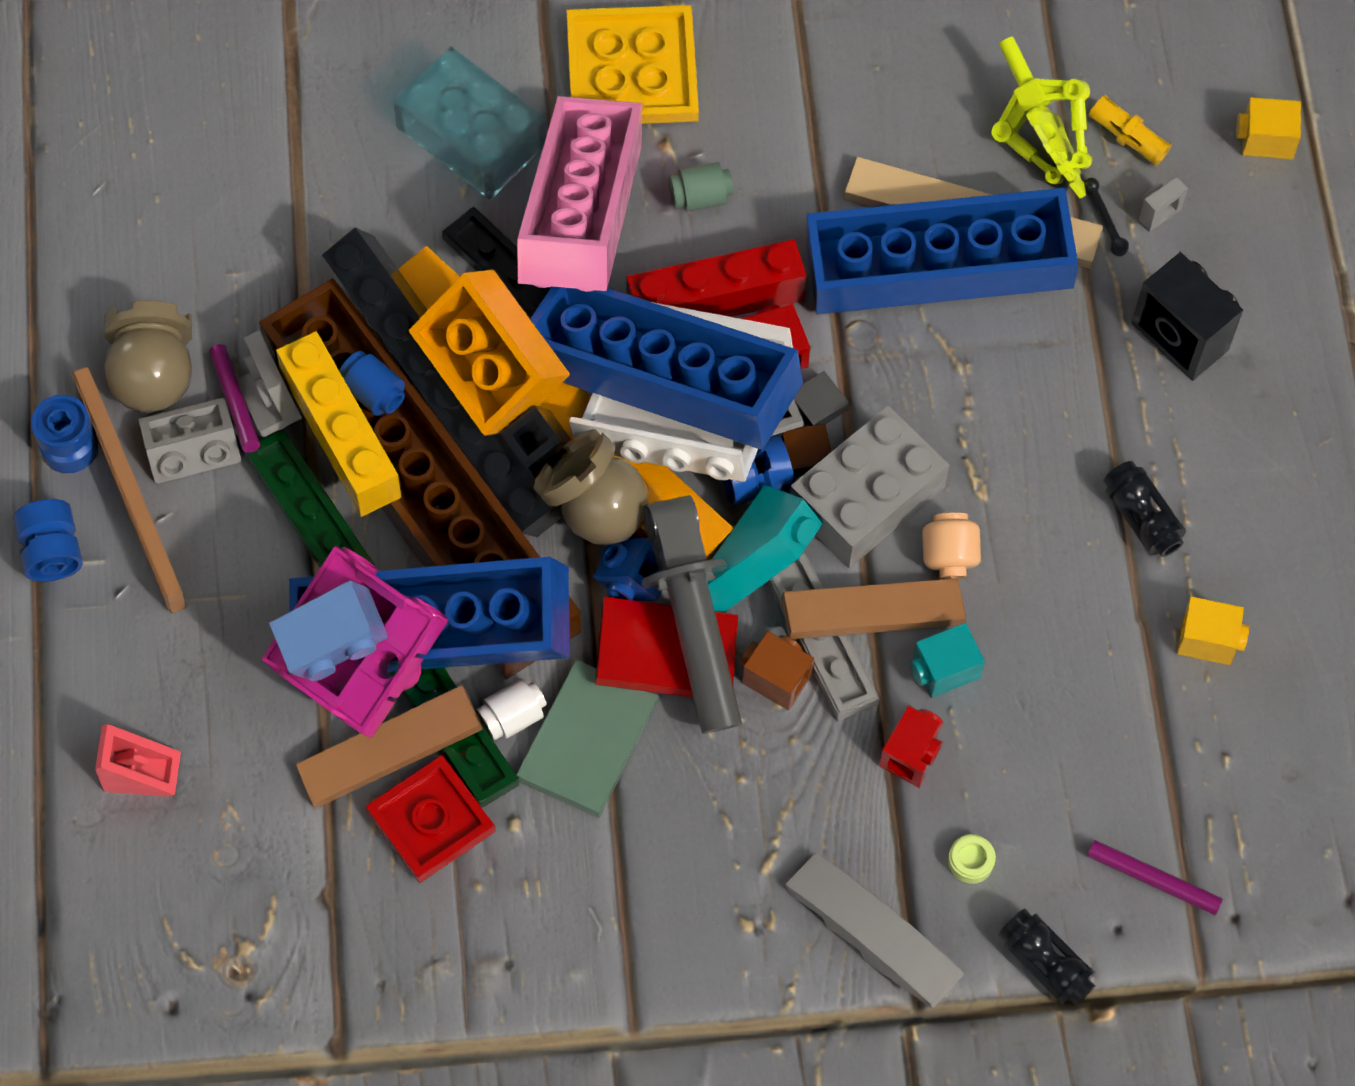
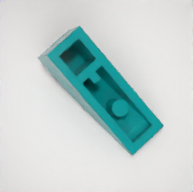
[708,485,823,613]

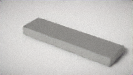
[767,552,880,721]

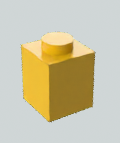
[1236,97,1301,159]
[1177,596,1249,665]

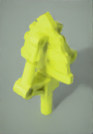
[991,37,1092,199]

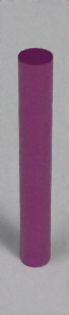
[209,344,260,453]
[1087,840,1223,916]

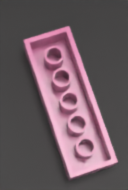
[517,96,642,292]

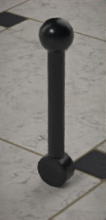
[1084,177,1129,257]

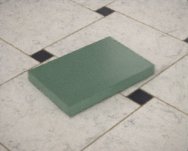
[517,660,659,818]

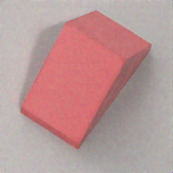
[95,724,181,797]

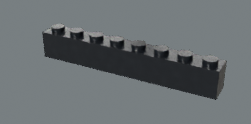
[322,227,563,537]

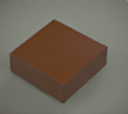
[781,424,832,476]

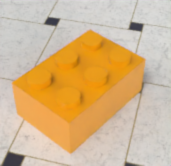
[408,270,570,436]

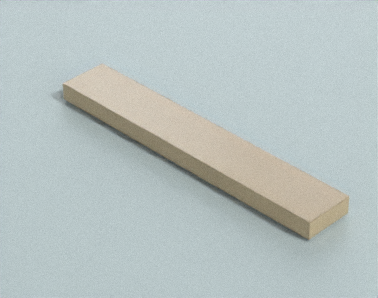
[844,157,1103,269]

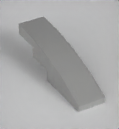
[785,852,964,1009]

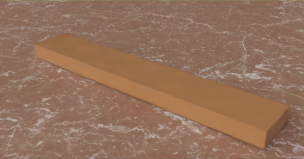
[72,366,187,613]

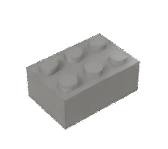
[790,405,950,568]

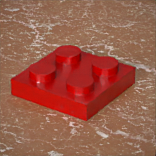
[365,755,496,884]

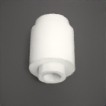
[475,678,547,741]

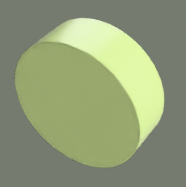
[948,835,996,884]

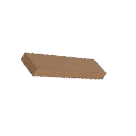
[781,578,967,639]
[296,685,483,808]

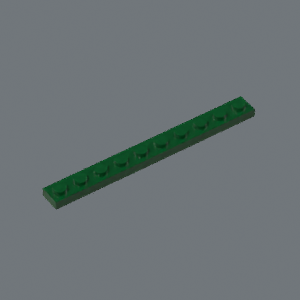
[245,429,519,808]

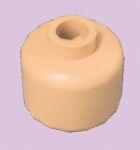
[922,513,981,579]

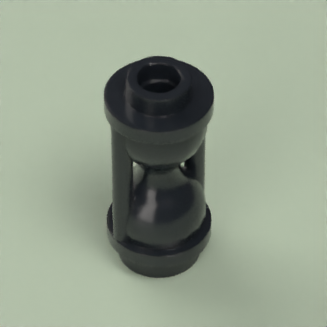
[1104,461,1186,557]
[998,908,1096,1006]

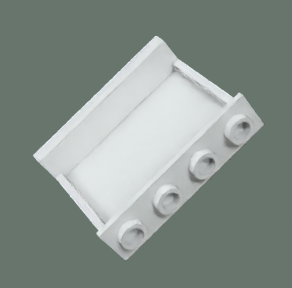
[569,302,793,482]

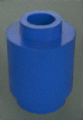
[339,351,405,416]

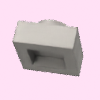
[1138,177,1188,232]

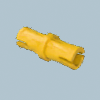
[1088,95,1172,167]

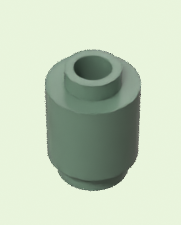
[669,162,733,211]

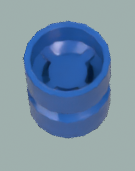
[31,395,98,473]
[722,434,795,506]
[13,499,83,582]

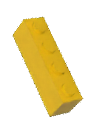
[276,331,402,517]

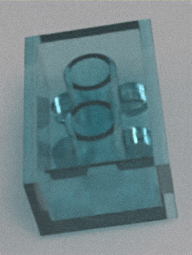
[393,47,547,200]

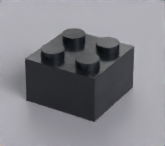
[1131,252,1243,381]

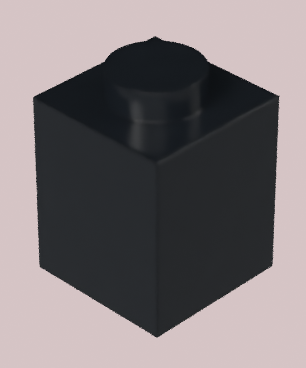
[500,406,571,472]

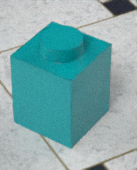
[910,623,985,698]

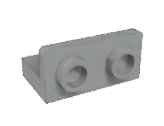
[237,330,302,437]
[138,397,241,483]

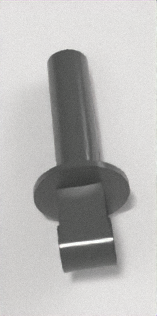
[641,495,742,734]

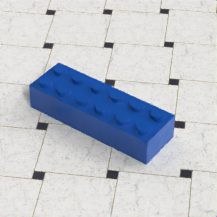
[806,188,1078,315]
[530,286,803,450]
[289,557,570,672]

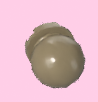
[104,300,192,413]
[534,429,649,545]

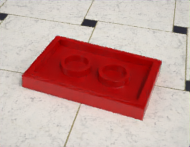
[595,597,738,698]

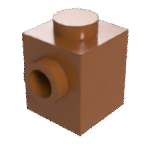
[740,631,815,711]

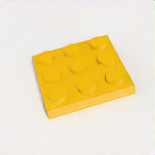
[567,5,699,124]

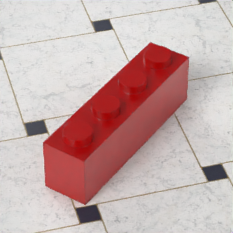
[626,239,807,317]

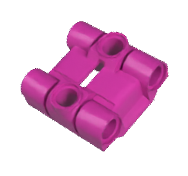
[262,546,449,738]

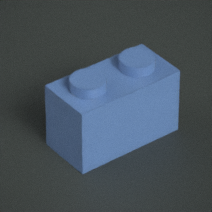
[269,580,389,681]

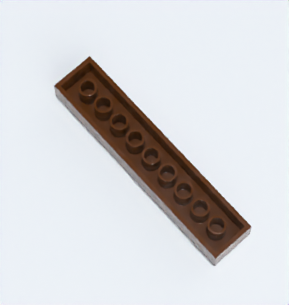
[259,278,581,680]

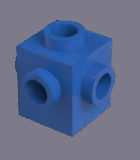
[594,536,662,601]

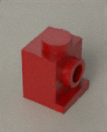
[879,706,943,788]

